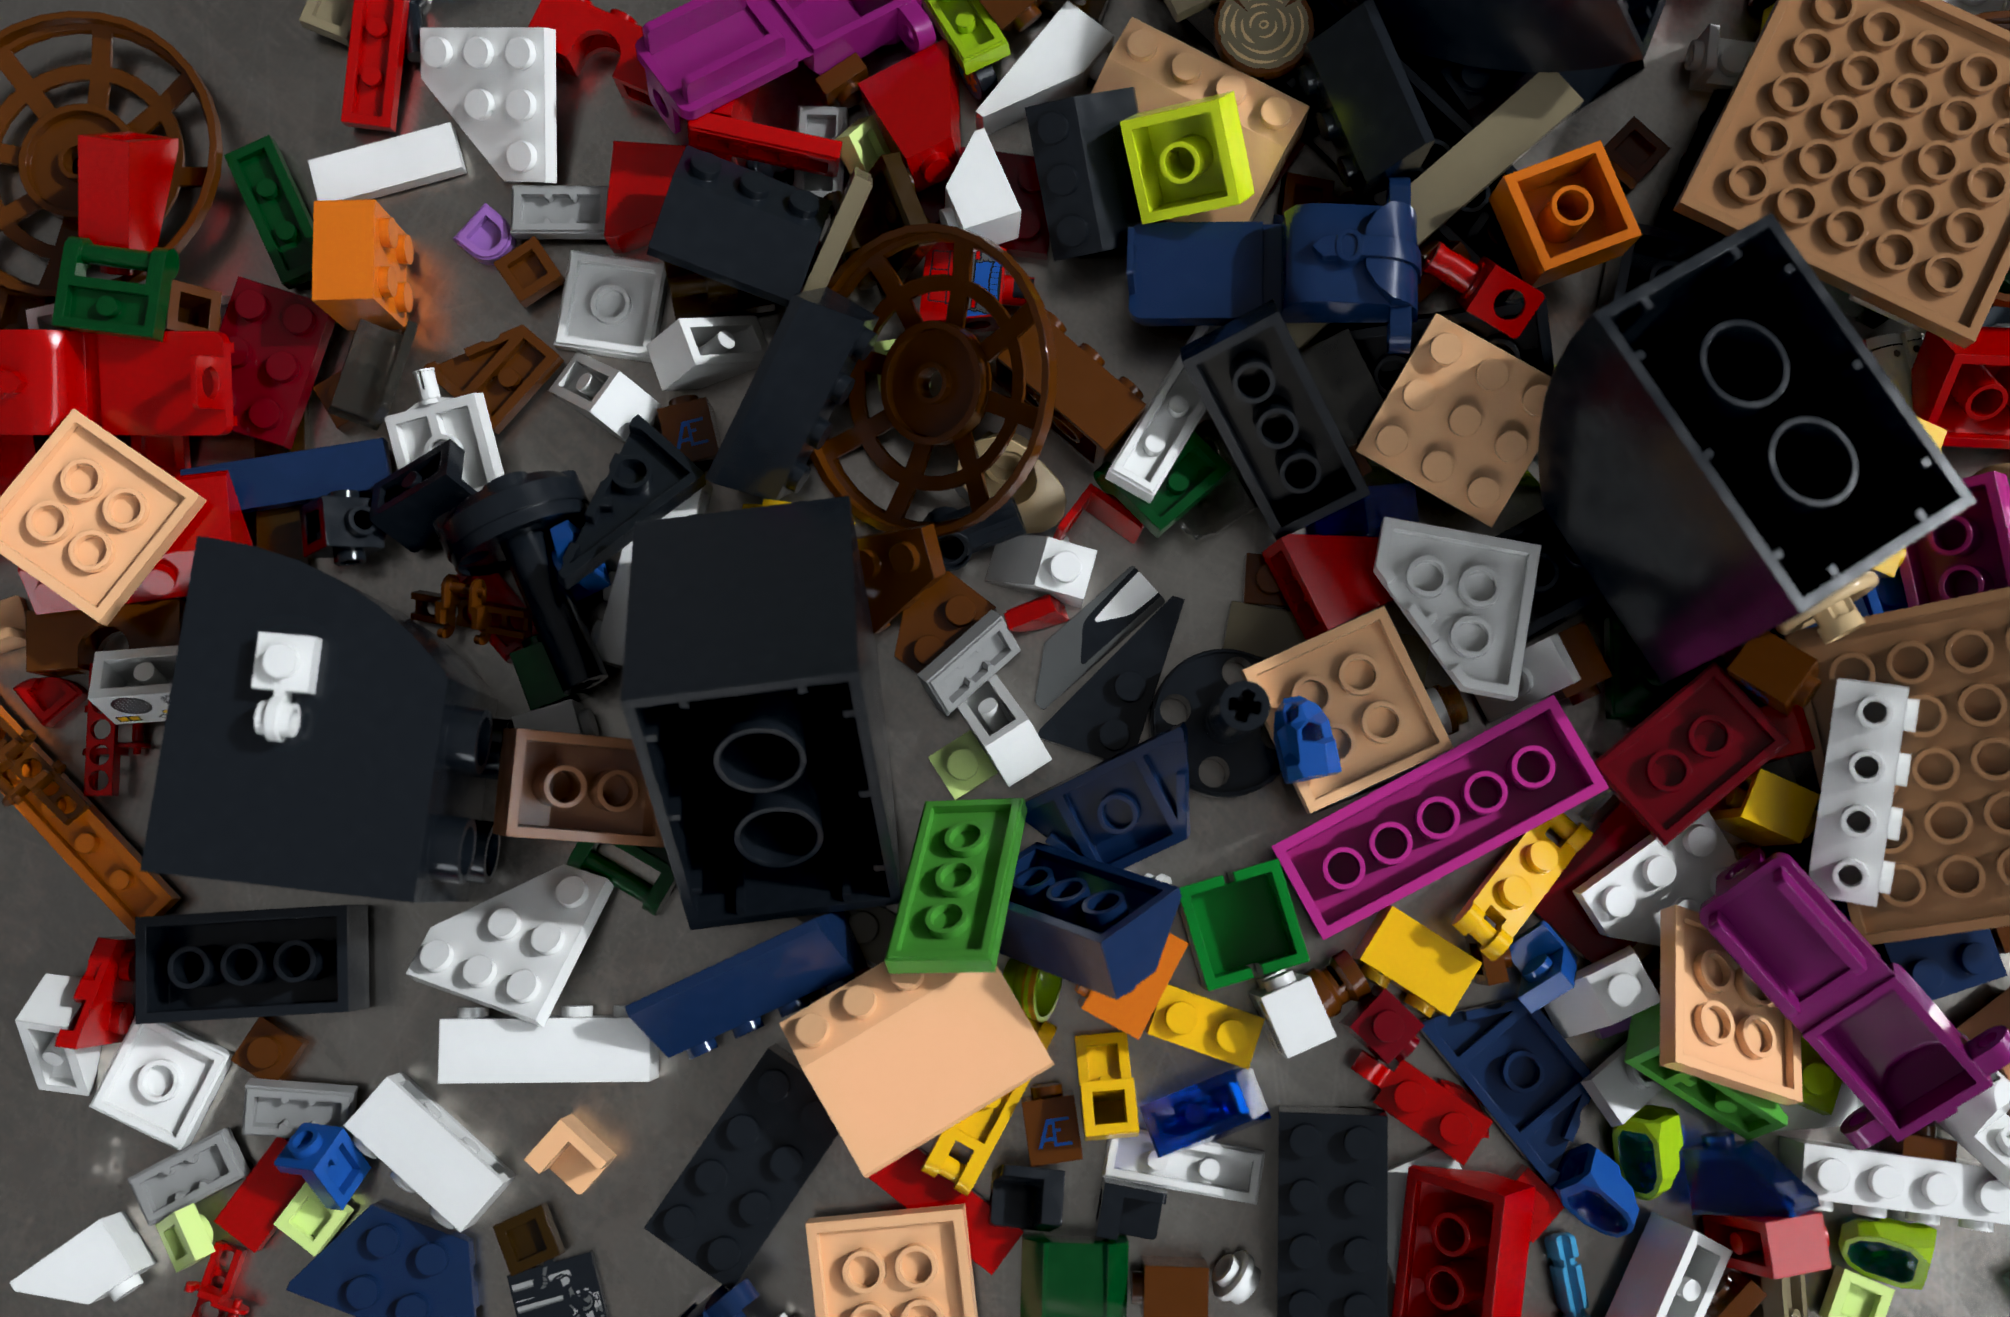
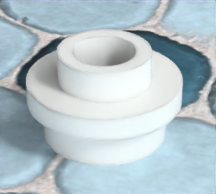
[1212,1250,1261,1304]

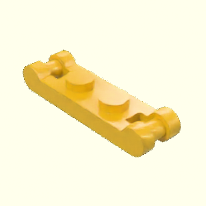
[1452,812,1593,962]
[921,1017,1057,1196]

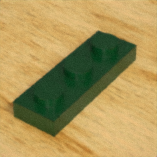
[224,135,313,290]

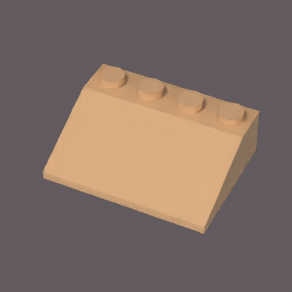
[1091,17,1310,222]
[779,961,1054,1178]

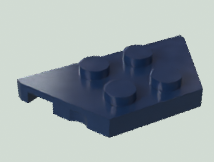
[1025,722,1191,869]
[1420,998,1591,1186]
[286,1202,480,1317]

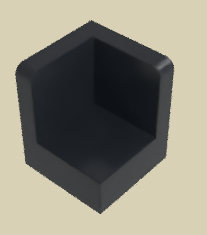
[989,1164,1065,1232]
[1094,1177,1168,1240]

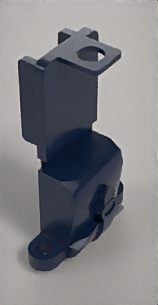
[1127,177,1421,354]

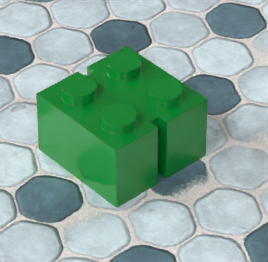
[1178,858,1310,991]

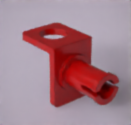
[1422,241,1545,339]
[1053,483,1145,544]

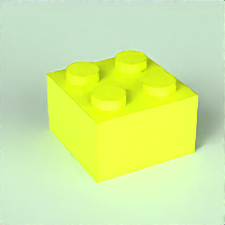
[1120,91,1255,224]

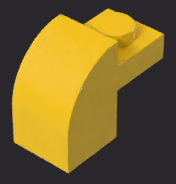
[1075,1032,1140,1141]

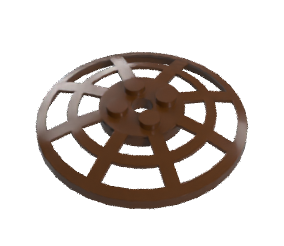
[0,11,223,301]
[810,223,1057,537]

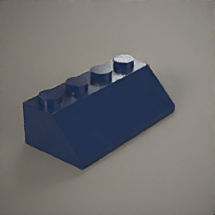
[999,842,1182,1000]
[624,911,868,1060]

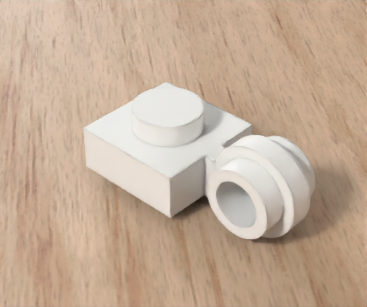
[251,632,323,742]

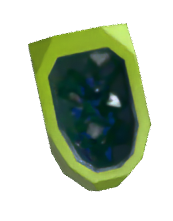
[1612,1105,1684,1201]
[1838,1218,1937,1290]

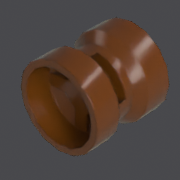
[1303,949,1372,1020]

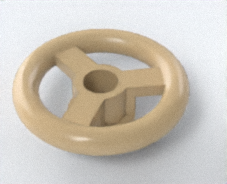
[1775,572,1879,645]

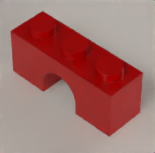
[528,0,668,112]

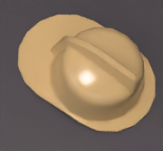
[956,431,1067,534]

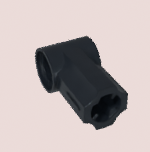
[923,496,1026,571]

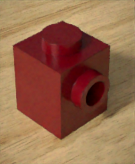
[1339,985,1425,1064]

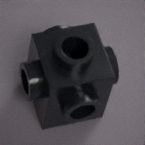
[299,490,387,566]

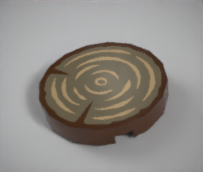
[1213,0,1315,80]

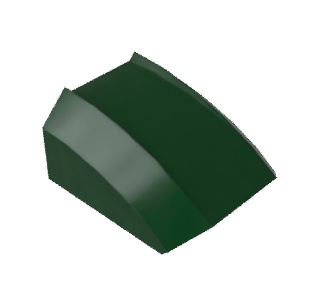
[1020,1232,1129,1317]

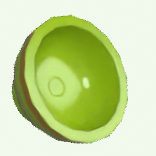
[1003,958,1062,1023]

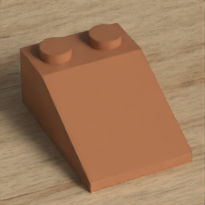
[492,728,664,848]

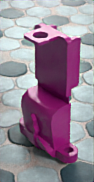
[635,0,936,134]
[1699,847,2010,1150]

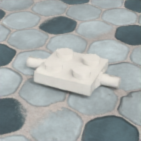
[384,367,505,492]

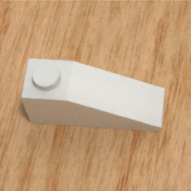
[975,0,1114,135]

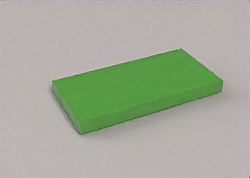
[884,798,1027,974]

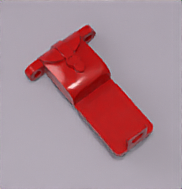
[0,329,238,436]

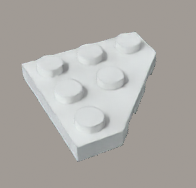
[420,27,557,183]
[1373,516,1541,701]
[1572,811,1745,946]
[406,864,614,1027]

